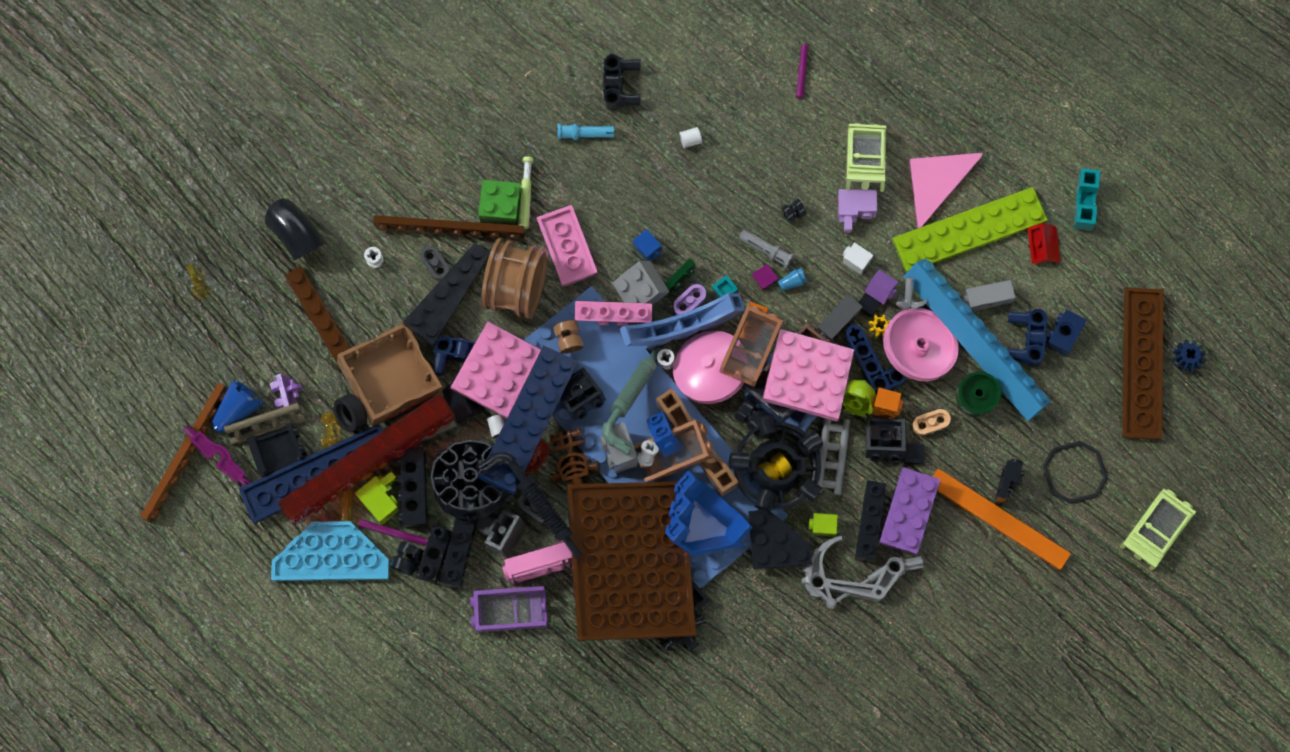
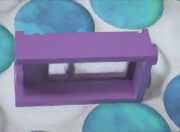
[470,586,548,633]

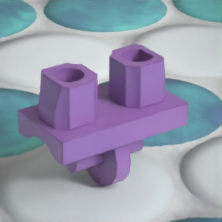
[270,373,303,409]

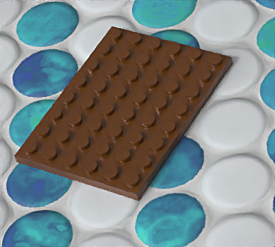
[567,481,696,641]

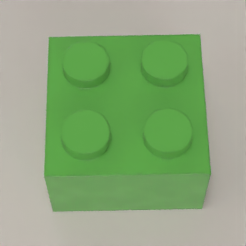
[478,180,521,225]

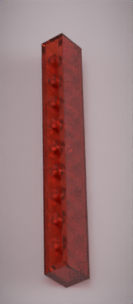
[277,393,456,525]

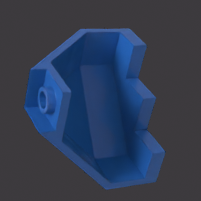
[665,471,752,556]

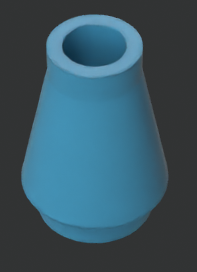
[778,268,807,291]

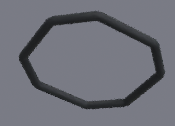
[1043,441,1107,503]

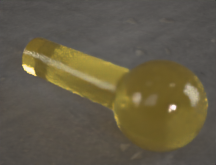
[185,263,207,298]

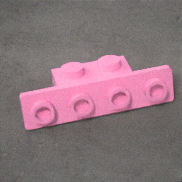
[575,301,652,326]

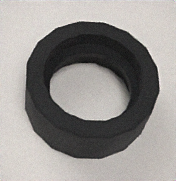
[333,394,367,433]

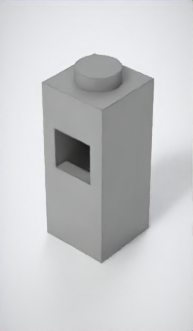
[962,280,1015,312]

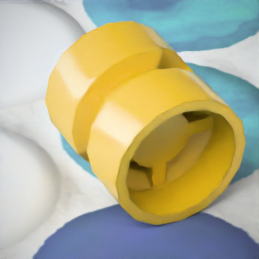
[757,452,793,481]

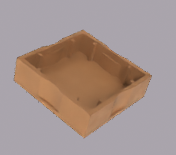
[337,324,442,427]

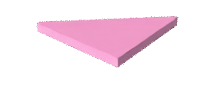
[909,153,982,229]

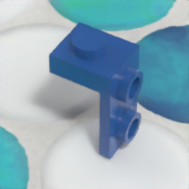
[647,411,683,458]

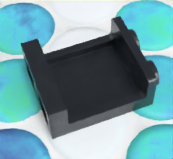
[247,423,307,478]

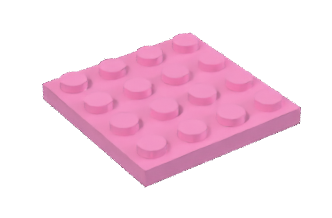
[451,322,541,419]
[762,329,854,421]

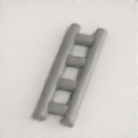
[818,418,851,496]

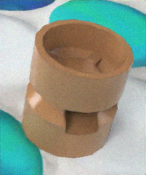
[553,320,584,354]

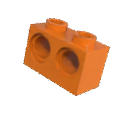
[871,388,904,419]

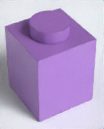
[865,269,898,304]

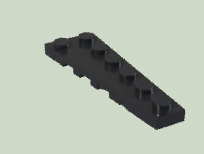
[403,242,490,347]

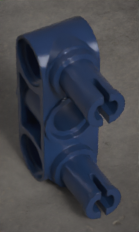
[1006,309,1047,367]
[433,336,476,376]

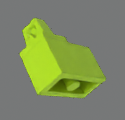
[355,472,400,525]

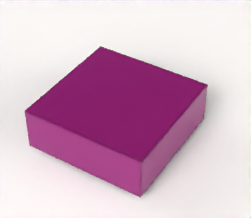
[752,264,778,291]

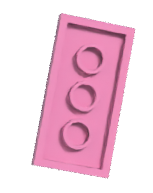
[536,205,598,287]

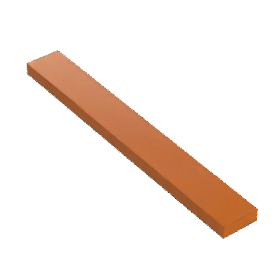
[933,468,1071,571]

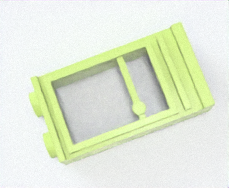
[846,123,886,192]
[1120,488,1196,570]

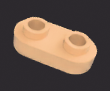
[912,409,951,436]

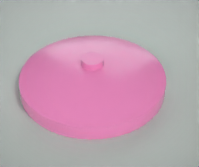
[883,308,958,381]
[673,331,749,404]

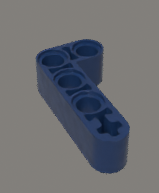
[845,324,906,395]

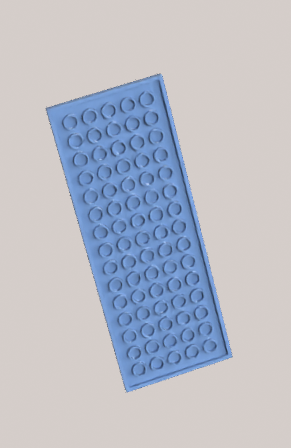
[524,286,788,589]

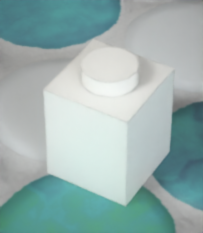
[842,243,873,275]

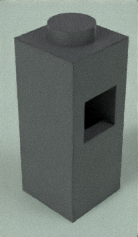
[817,294,862,342]

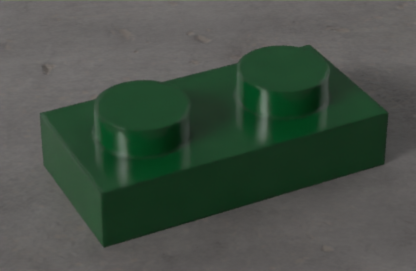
[664,258,695,294]

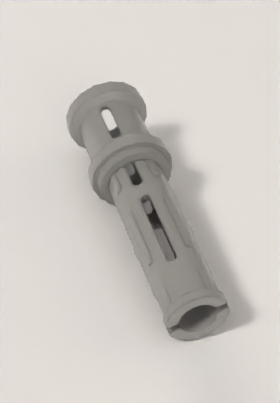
[739,229,795,269]

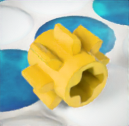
[868,314,891,339]

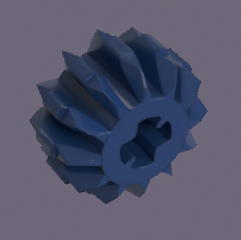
[1172,340,1206,373]

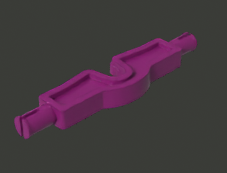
[183,424,251,486]

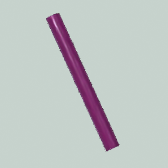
[358,519,428,546]

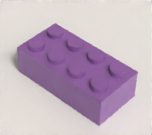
[879,468,940,555]

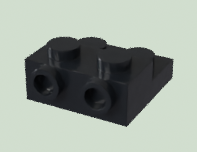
[560,367,606,421]
[865,418,906,463]
[994,459,1025,507]

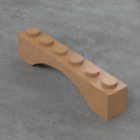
[656,388,738,497]

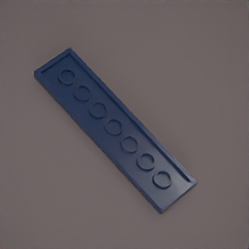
[478,345,578,495]
[239,424,395,524]

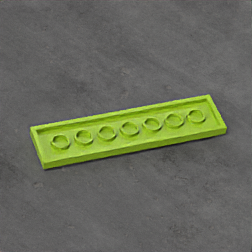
[892,187,1048,273]

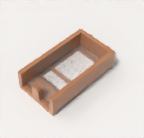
[719,306,783,387]
[634,420,714,482]

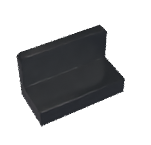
[442,381,485,423]

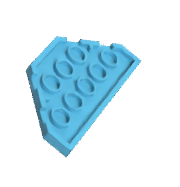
[271,521,389,581]

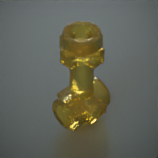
[320,412,339,448]

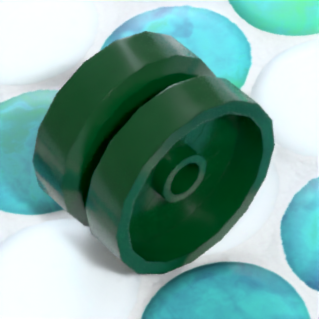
[955,371,1001,417]

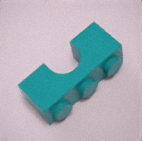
[1073,168,1101,231]

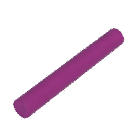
[796,44,808,99]

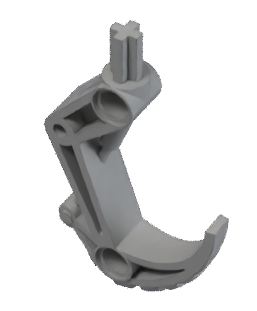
[801,536,923,610]

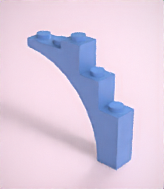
[620,293,745,349]

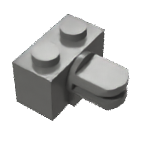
[476,509,526,558]

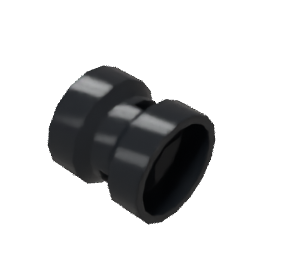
[781,199,807,224]

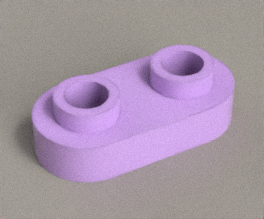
[673,284,706,315]

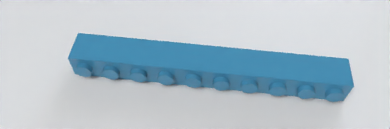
[903,258,1051,421]

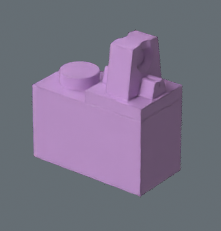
[838,189,877,233]

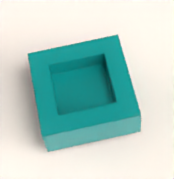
[712,275,738,298]

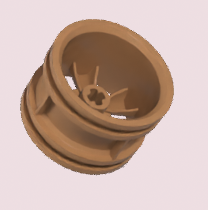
[481,238,548,319]

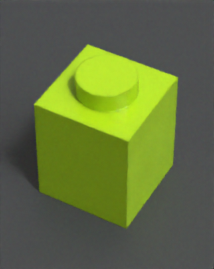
[809,513,837,537]

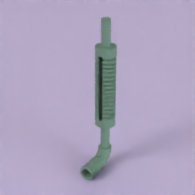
[602,347,662,455]

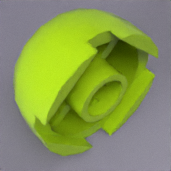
[842,380,876,416]

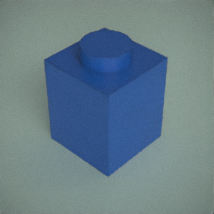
[632,229,662,261]

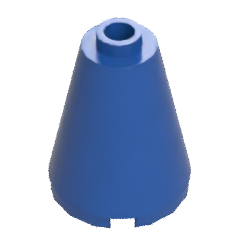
[212,379,264,434]

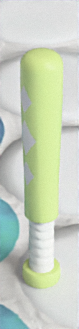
[518,157,534,230]

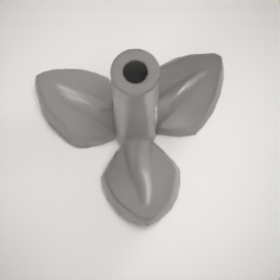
[896,277,927,309]

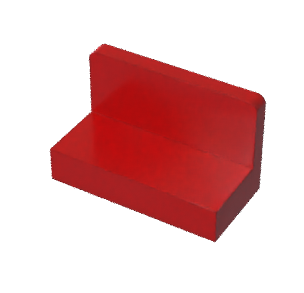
[1028,223,1061,265]

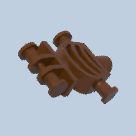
[550,427,600,484]

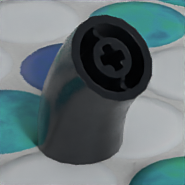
[265,198,326,261]

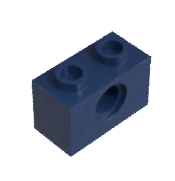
[1046,309,1087,357]

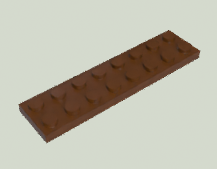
[1122,287,1164,440]

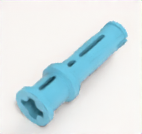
[558,123,614,140]

